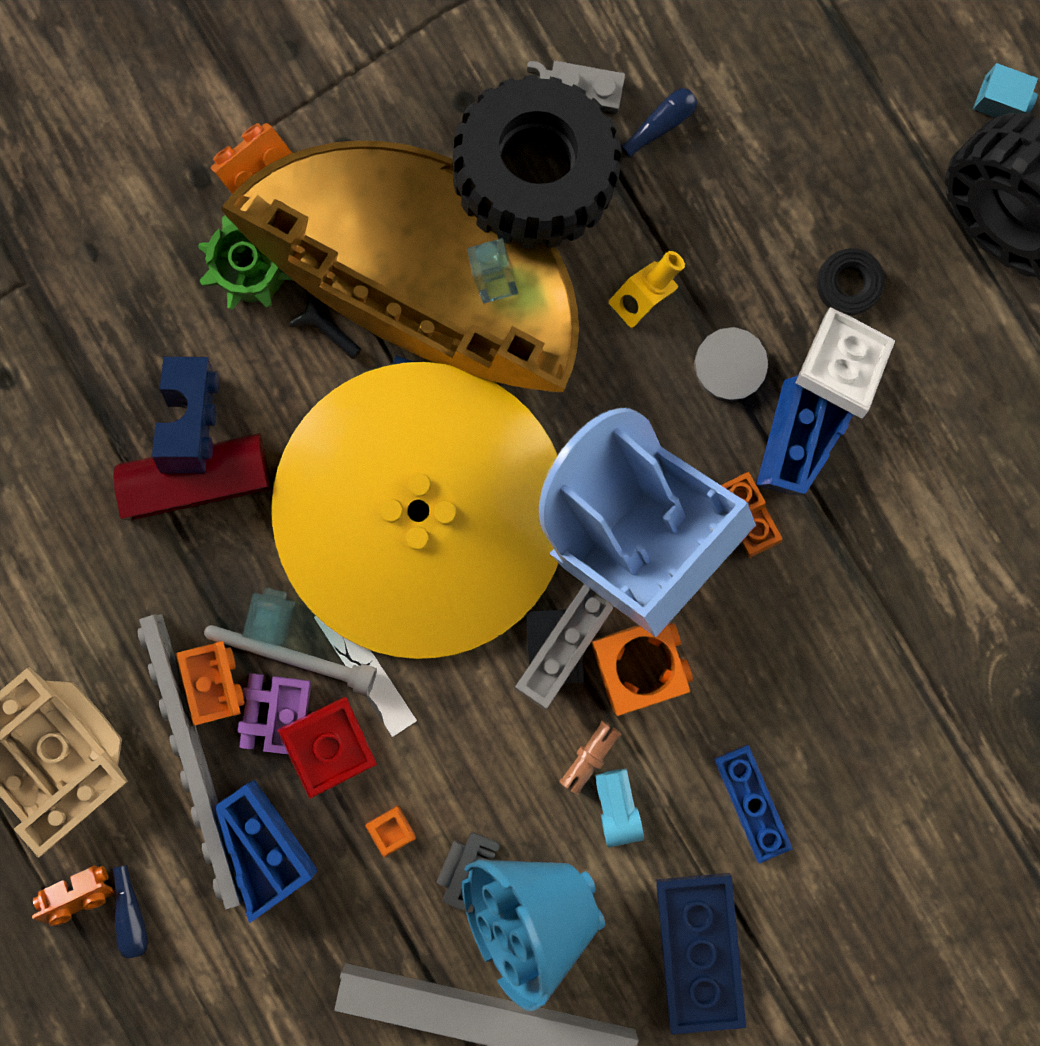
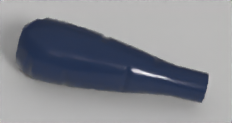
[621,88,697,158]
[113,865,148,959]

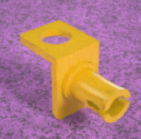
[609,251,685,328]

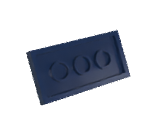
[656,873,746,1035]

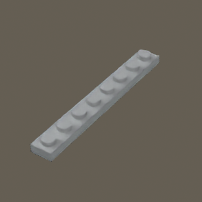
[138,615,244,910]

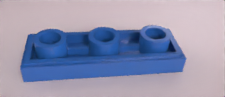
[713,744,793,864]

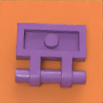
[238,673,312,754]

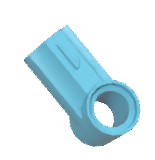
[595,768,644,848]

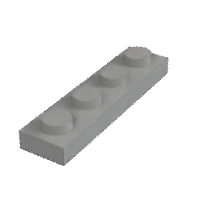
[514,584,615,710]

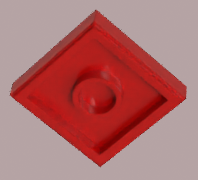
[277,697,377,799]

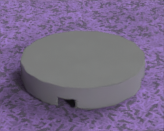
[694,327,768,401]

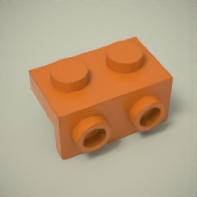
[210,123,292,194]
[175,641,244,726]

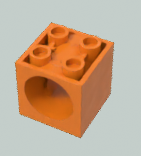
[590,623,694,716]

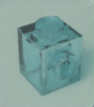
[467,238,519,304]

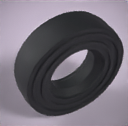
[817,248,884,315]

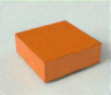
[365,805,416,858]

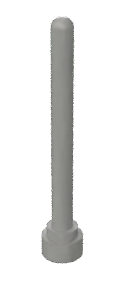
[204,625,377,696]

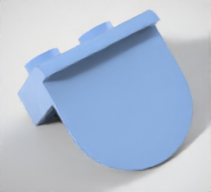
[539,408,756,637]

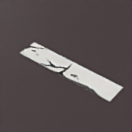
[314,616,417,737]

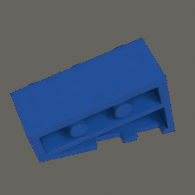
[756,376,854,496]
[215,779,318,923]

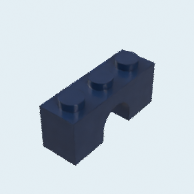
[152,357,219,473]

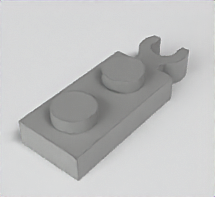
[527,61,625,113]

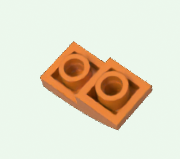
[721,472,783,558]

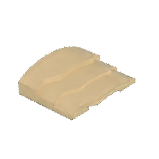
[0,667,128,858]

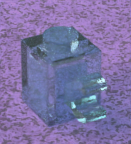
[242,588,295,645]

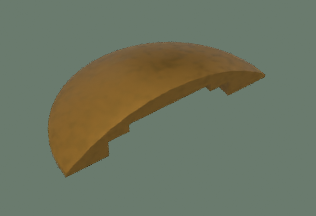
[222,140,579,392]

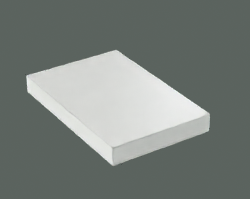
[795,307,895,419]

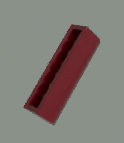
[113,433,273,521]

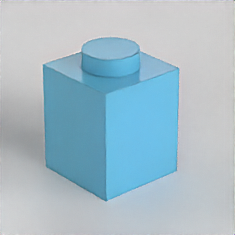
[973,63,1038,118]

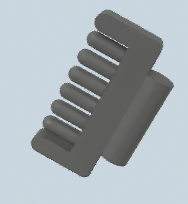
[437,832,500,913]

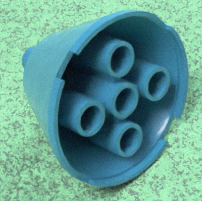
[462,860,605,1011]

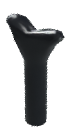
[289,294,362,360]

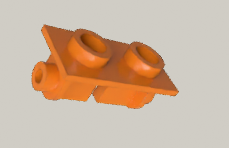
[32,865,115,926]

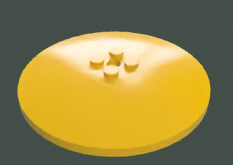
[272,362,558,659]

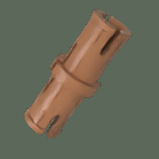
[559,720,622,795]

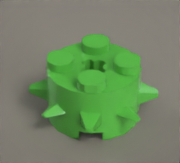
[198,215,293,310]

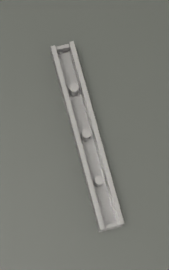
[334,963,638,1046]

